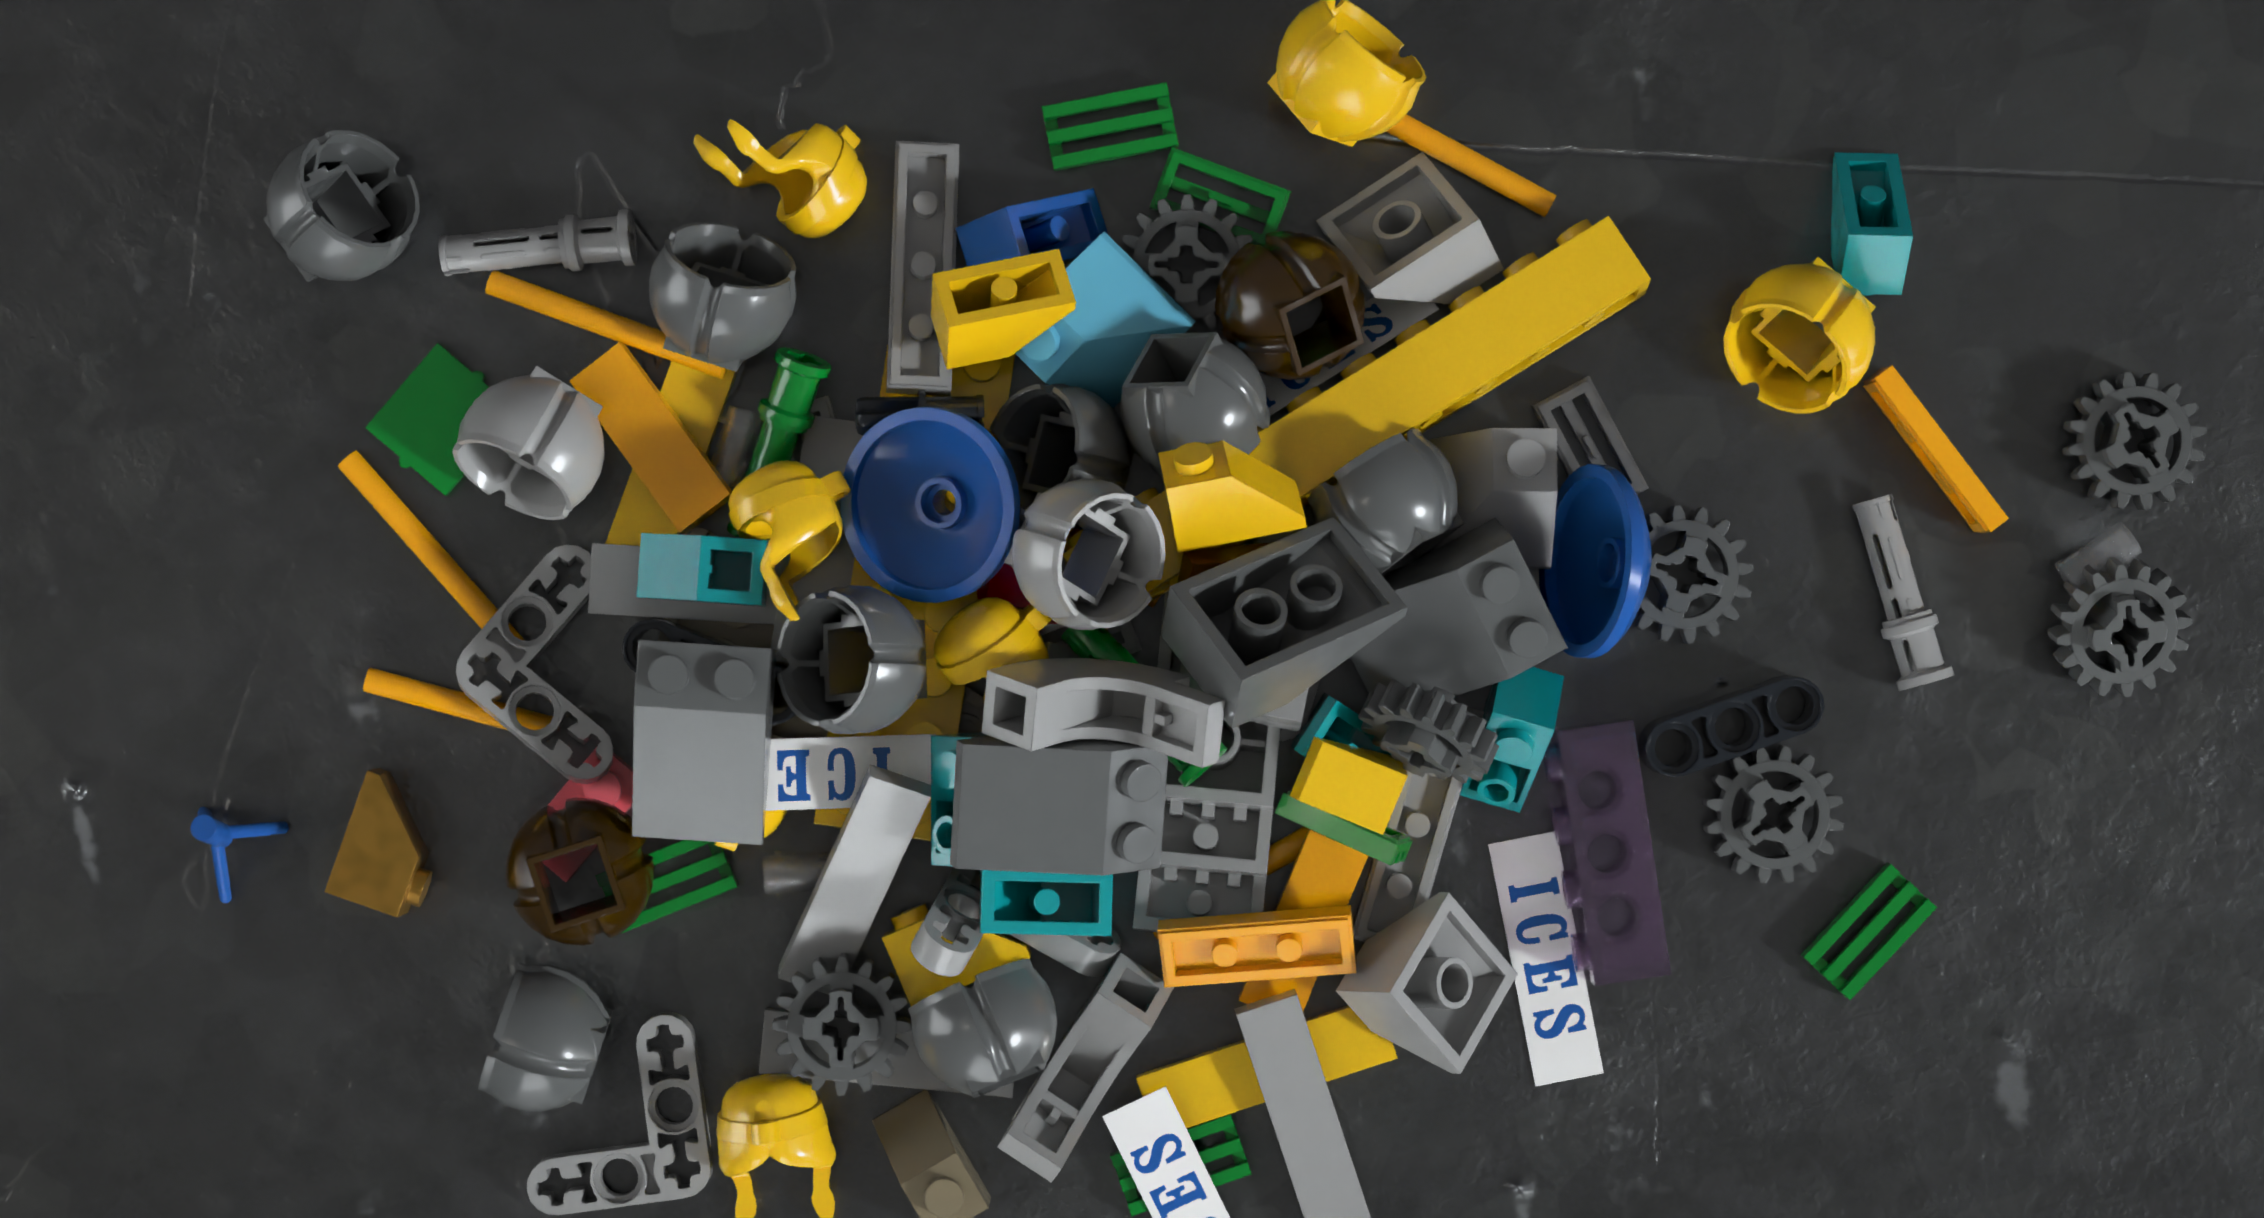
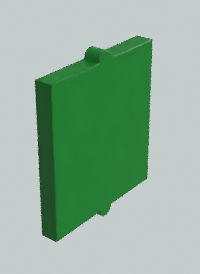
[365,343,490,496]

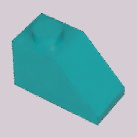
[1831,152,1913,296]
[980,870,1113,936]

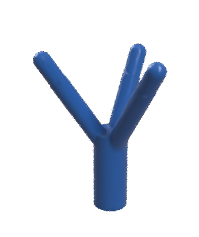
[190,807,289,903]

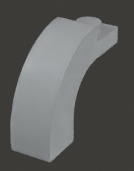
[982,658,1225,768]
[997,953,1174,1183]

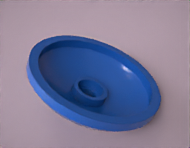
[840,407,1020,603]
[1539,464,1652,658]

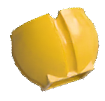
[1267,0,1426,147]
[1723,257,1876,414]

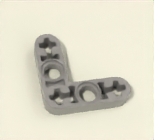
[456,544,613,784]
[911,867,1121,977]
[527,1012,713,1215]

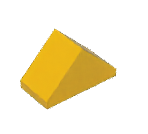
[1290,737,1408,835]

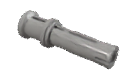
[438,208,638,276]
[1852,494,1954,691]

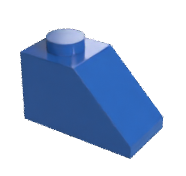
[955,188,1108,267]

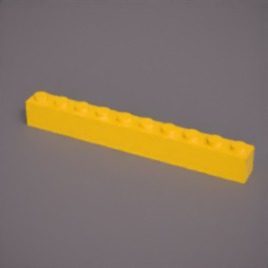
[1063,216,1651,629]

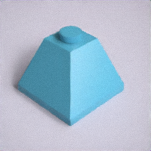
[1015,231,1196,408]

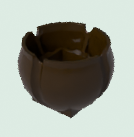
[1215,231,1365,380]
[505,798,654,946]

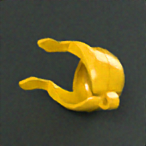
[693,119,867,239]
[728,460,851,621]
[934,597,1051,701]
[716,1073,836,1218]

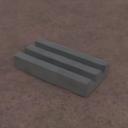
[1531,376,1649,494]

